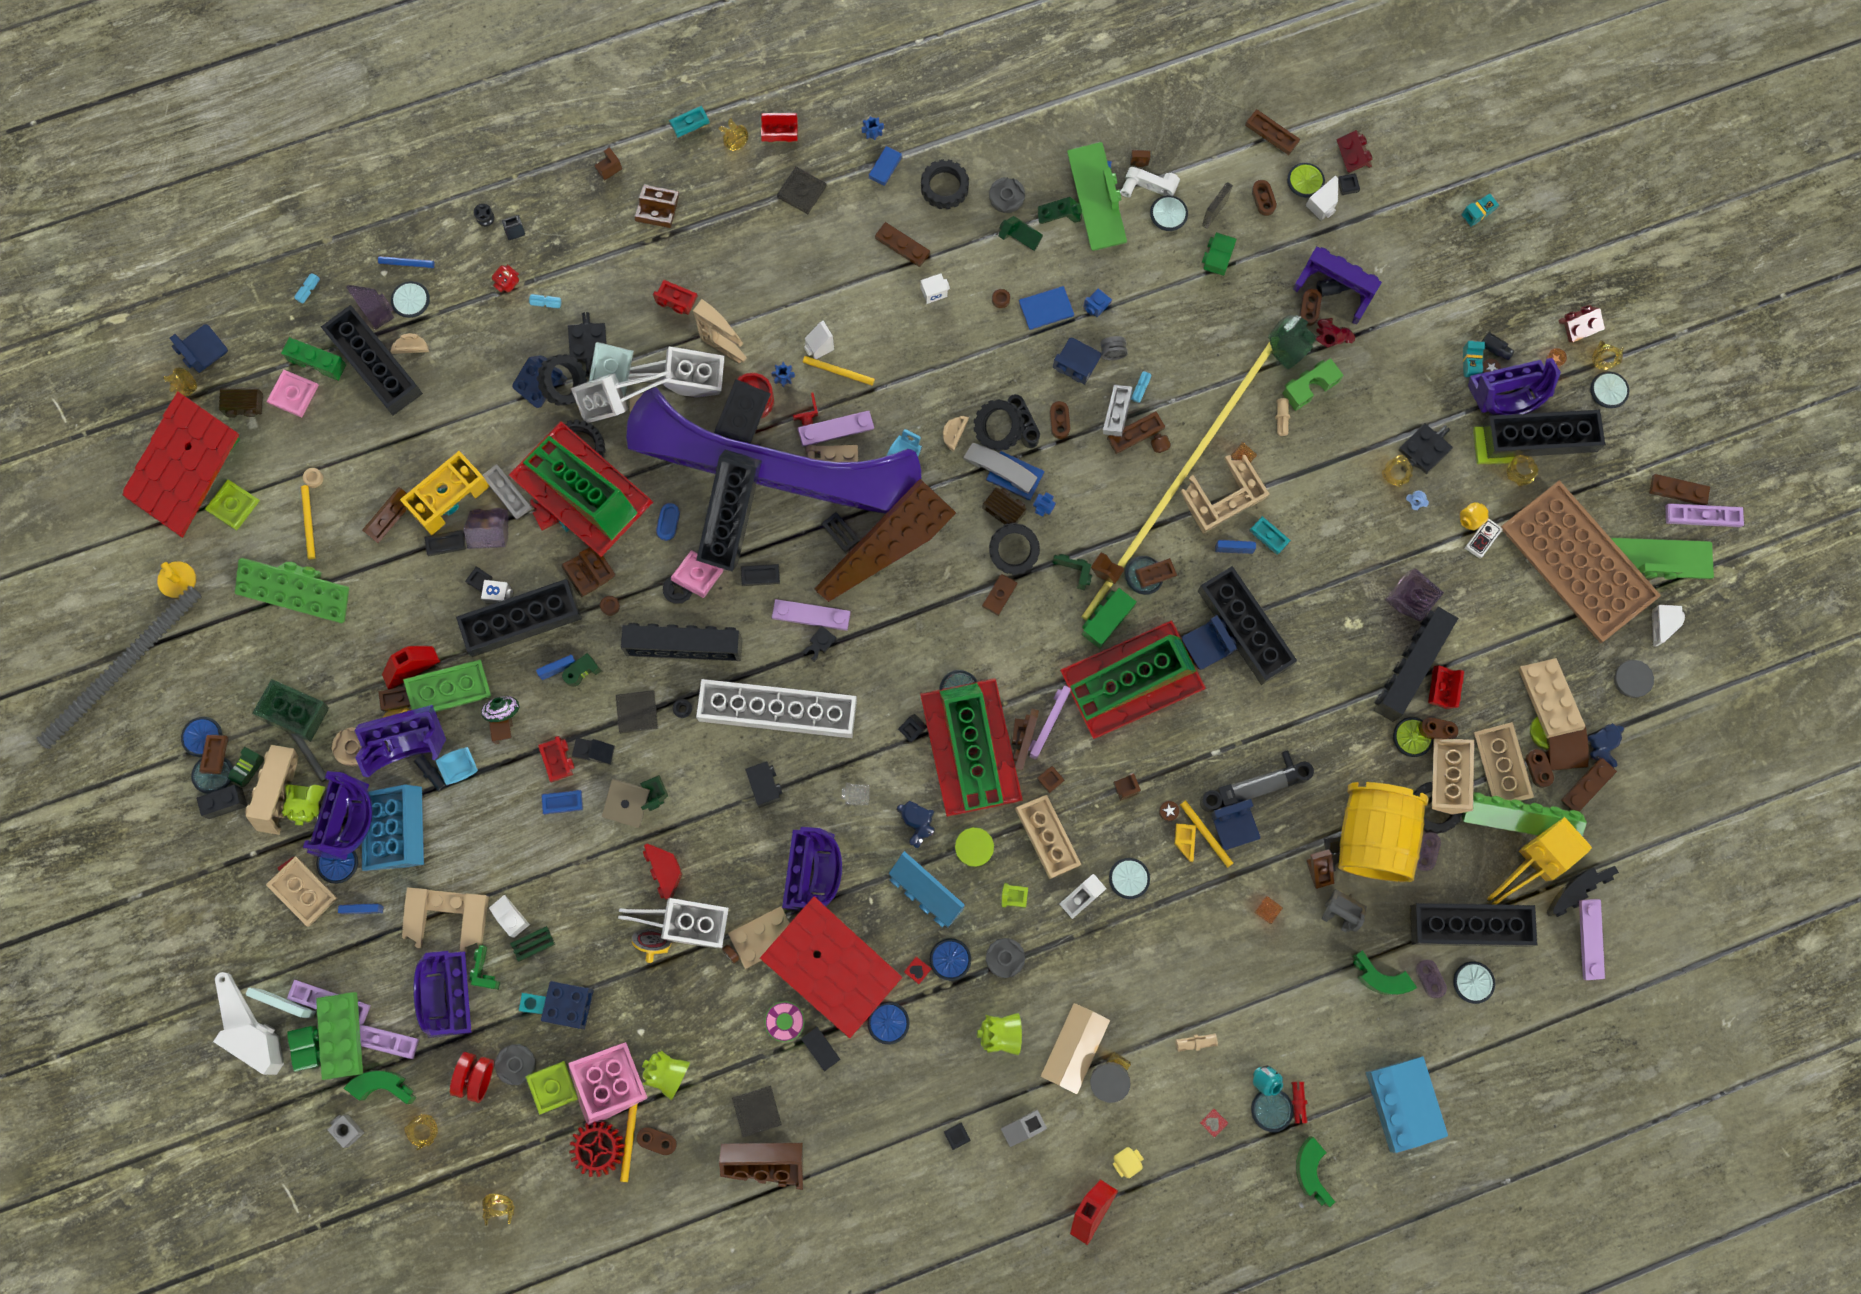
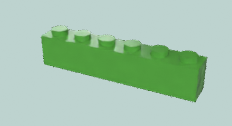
[1462,792,1587,836]

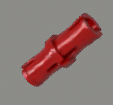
[1291,1081,1308,1123]

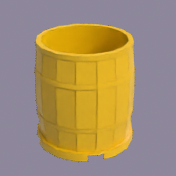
[1338,782,1429,882]

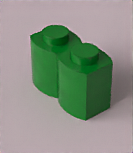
[1202,232,1237,276]
[287,1026,321,1072]

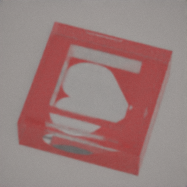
[1199,1108,1229,1138]

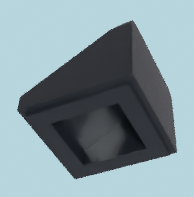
[502,215,525,240]
[898,714,927,743]

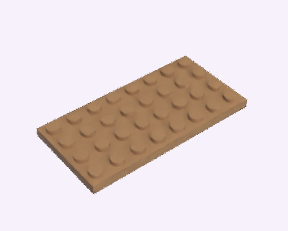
[1501,480,1661,643]

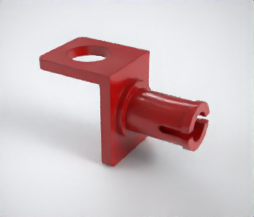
[793,392,818,426]

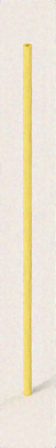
[1081,336,1279,621]

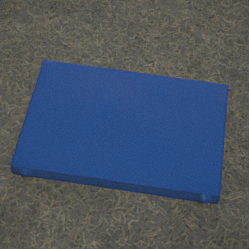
[1019,286,1074,330]
[986,451,1045,501]

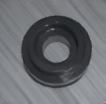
[673,699,692,718]

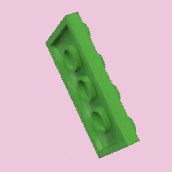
[403,660,491,712]
[316,992,363,1080]

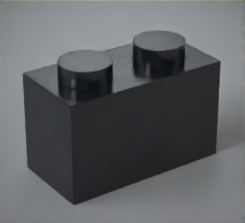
[745,761,783,808]
[196,785,247,819]

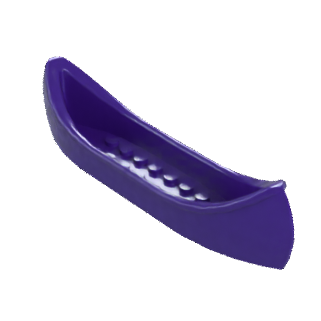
[626,387,921,514]

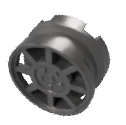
[1100,336,1128,360]

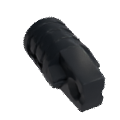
[1316,278,1351,297]
[1481,332,1514,360]

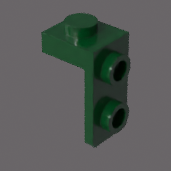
[1038,197,1082,224]
[998,216,1043,251]
[1052,554,1092,590]
[640,775,668,811]

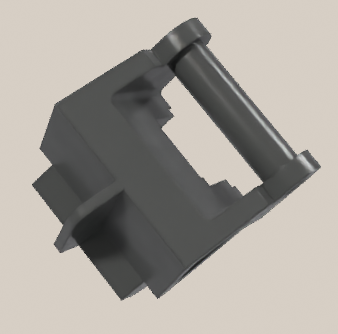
[1321,889,1367,933]

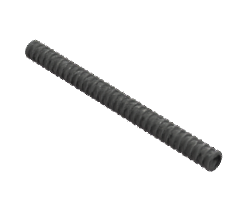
[36,586,202,749]

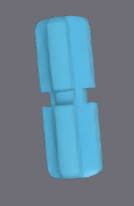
[294,273,320,303]
[529,294,561,308]
[1131,371,1151,403]

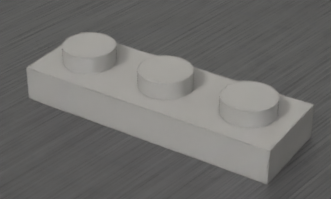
[1103,385,1133,437]
[482,464,532,520]

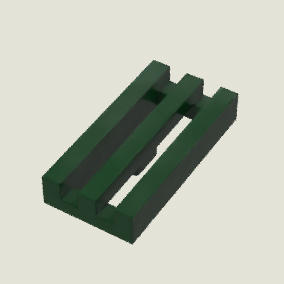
[510,926,556,962]

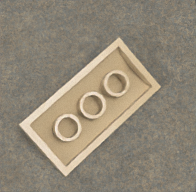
[1474,722,1534,801]
[1432,739,1474,814]
[1015,795,1081,879]
[1040,1003,1110,1094]

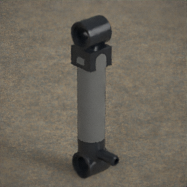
[1200,750,1314,812]

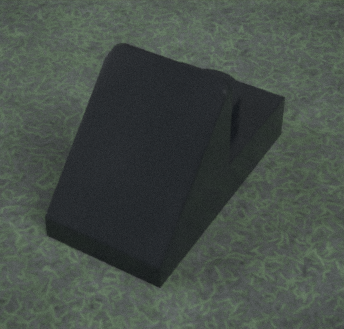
[572,738,615,765]

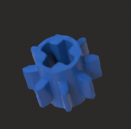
[862,116,884,140]
[771,362,795,387]
[1033,492,1056,517]

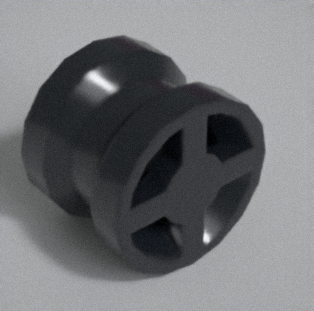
[473,204,495,227]

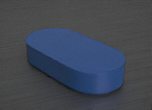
[656,503,680,541]

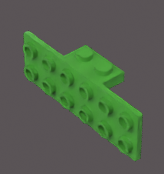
[1067,142,1127,251]
[1611,538,1714,579]
[235,558,349,623]

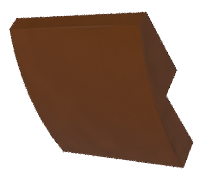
[635,185,679,228]
[562,547,615,597]
[1546,727,1589,770]

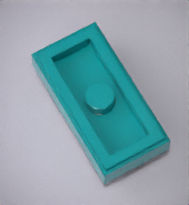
[669,105,710,138]
[1249,516,1291,556]

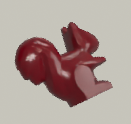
[1316,318,1355,348]

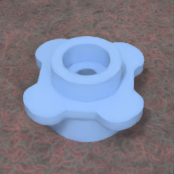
[1406,491,1429,510]

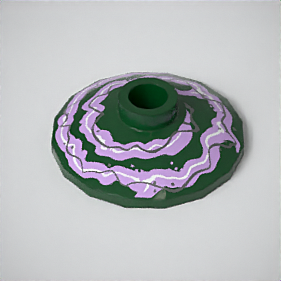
[481,696,520,722]

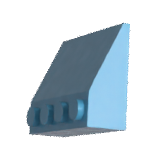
[361,785,424,871]
[889,851,965,928]
[1366,1056,1448,1153]

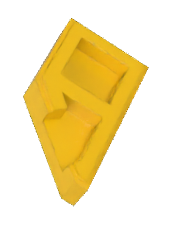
[1174,824,1196,862]

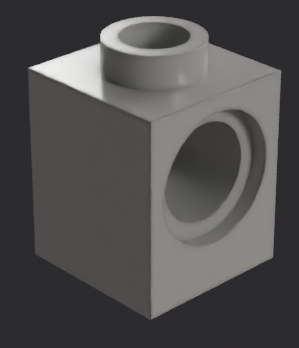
[328,1115,364,1148]

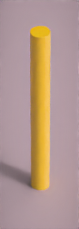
[803,356,875,386]
[301,485,315,559]
[1180,800,1233,868]
[620,1103,638,1182]

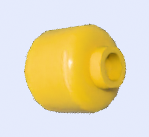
[1460,502,1488,530]

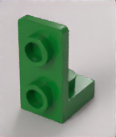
[469,945,500,990]

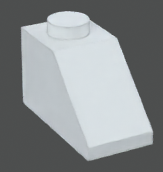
[1306,176,1338,220]
[804,321,834,359]
[1652,605,1685,646]
[1060,874,1106,919]
[489,895,530,938]

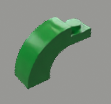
[1352,950,1417,995]
[343,1071,417,1104]
[1296,1136,1335,1207]

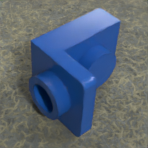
[1083,288,1112,317]

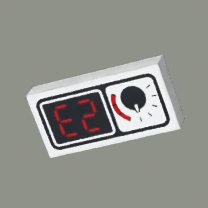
[1465,518,1503,559]

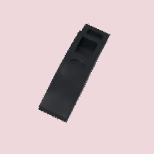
[1547,866,1619,917]

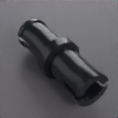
[413,754,447,792]

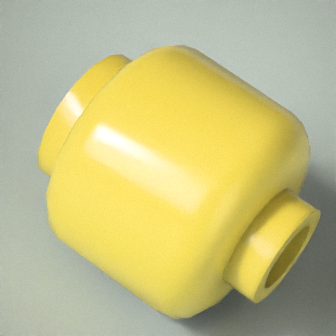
[1112,1147,1144,1178]

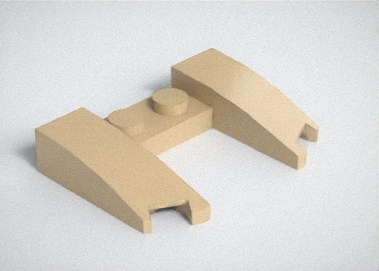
[693,299,747,364]
[1181,455,1270,534]
[402,887,489,952]

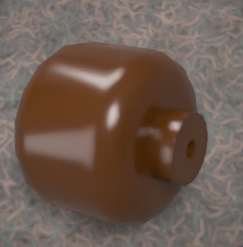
[1150,433,1171,453]

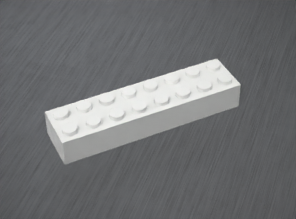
[696,679,857,738]

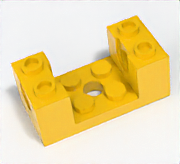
[400,451,490,536]

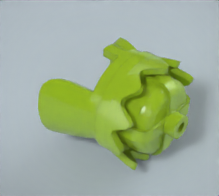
[282,784,326,826]
[977,1013,1022,1055]
[642,1051,690,1101]

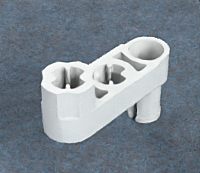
[1120,167,1180,198]

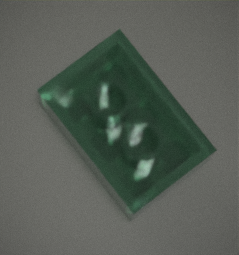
[252,679,329,742]

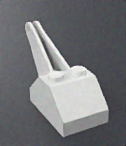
[628,346,724,397]
[571,371,672,423]
[618,898,728,948]
[213,972,284,1075]

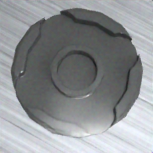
[989,177,1025,213]
[1614,660,1654,698]
[986,938,1025,978]
[495,1044,536,1085]
[1090,1062,1131,1103]

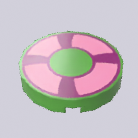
[765,1001,805,1042]

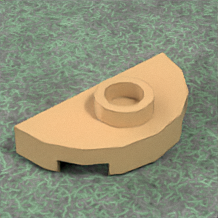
[390,333,429,354]
[943,416,969,452]

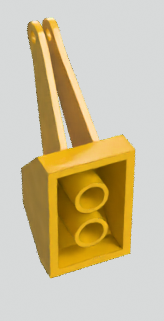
[1487,817,1592,905]

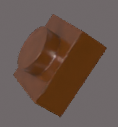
[1130,150,1150,167]
[1037,766,1065,793]

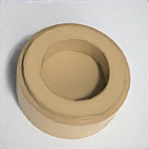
[303,468,324,488]

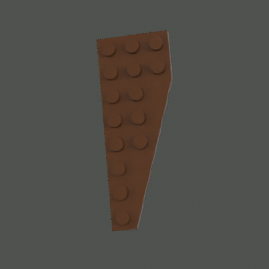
[814,479,956,602]

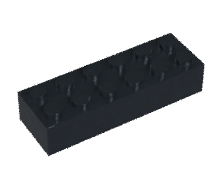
[321,305,423,416]
[1482,409,1606,459]
[696,449,762,572]
[1198,566,1297,686]
[456,579,582,657]
[1374,606,1459,722]
[621,623,742,661]
[1410,903,1538,947]

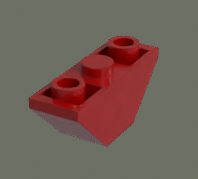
[382,646,441,690]
[643,844,683,900]
[1070,1180,1118,1245]

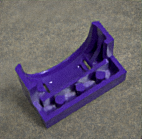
[1293,246,1382,325]
[1468,358,1561,416]
[355,705,446,777]
[303,771,373,860]
[782,827,842,911]
[413,951,471,1038]

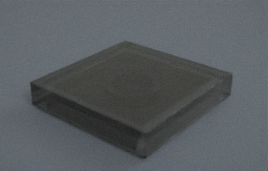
[777,167,827,215]
[1202,182,1233,229]
[616,690,659,734]
[732,1086,782,1137]

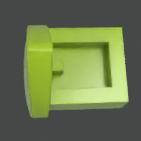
[1001,883,1028,908]

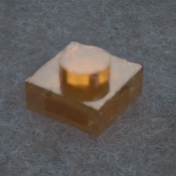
[1231,442,1257,463]
[1254,896,1283,924]

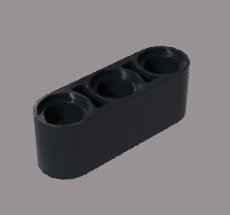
[1008,394,1040,449]

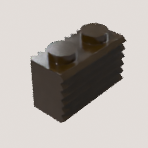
[219,388,263,418]
[982,487,1027,525]

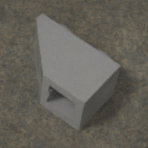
[1001,1110,1047,1147]

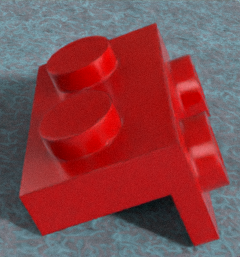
[761,113,798,142]
[653,280,698,315]
[1428,665,1464,709]
[538,736,575,783]

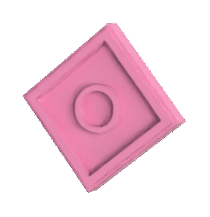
[266,369,319,418]
[671,550,724,598]

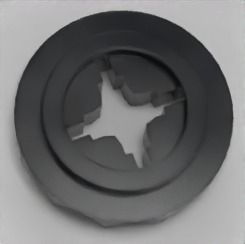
[663,576,693,604]

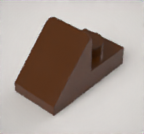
[1307,849,1335,889]

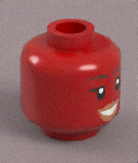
[492,264,519,293]

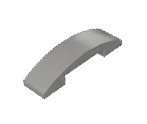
[963,443,1037,494]

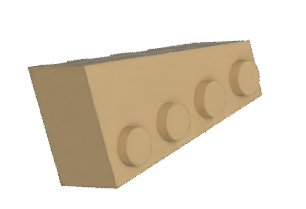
[245,745,299,835]

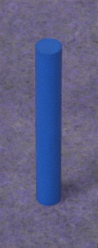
[378,256,435,268]

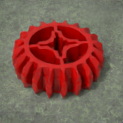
[569,1121,625,1177]

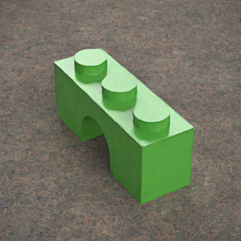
[1282,358,1344,411]

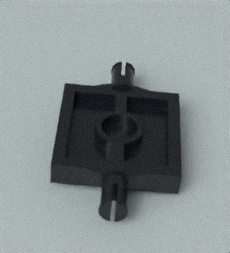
[568,312,607,374]
[1399,423,1453,475]

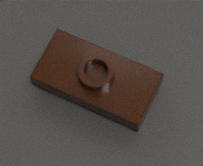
[1134,558,1177,589]
[982,574,1018,616]
[199,735,228,774]

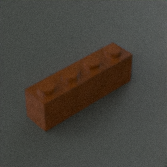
[719,1143,803,1190]

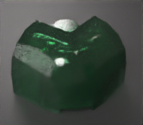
[1268,315,1317,370]

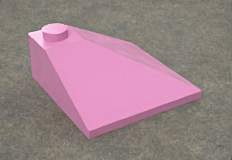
[568,1042,647,1125]

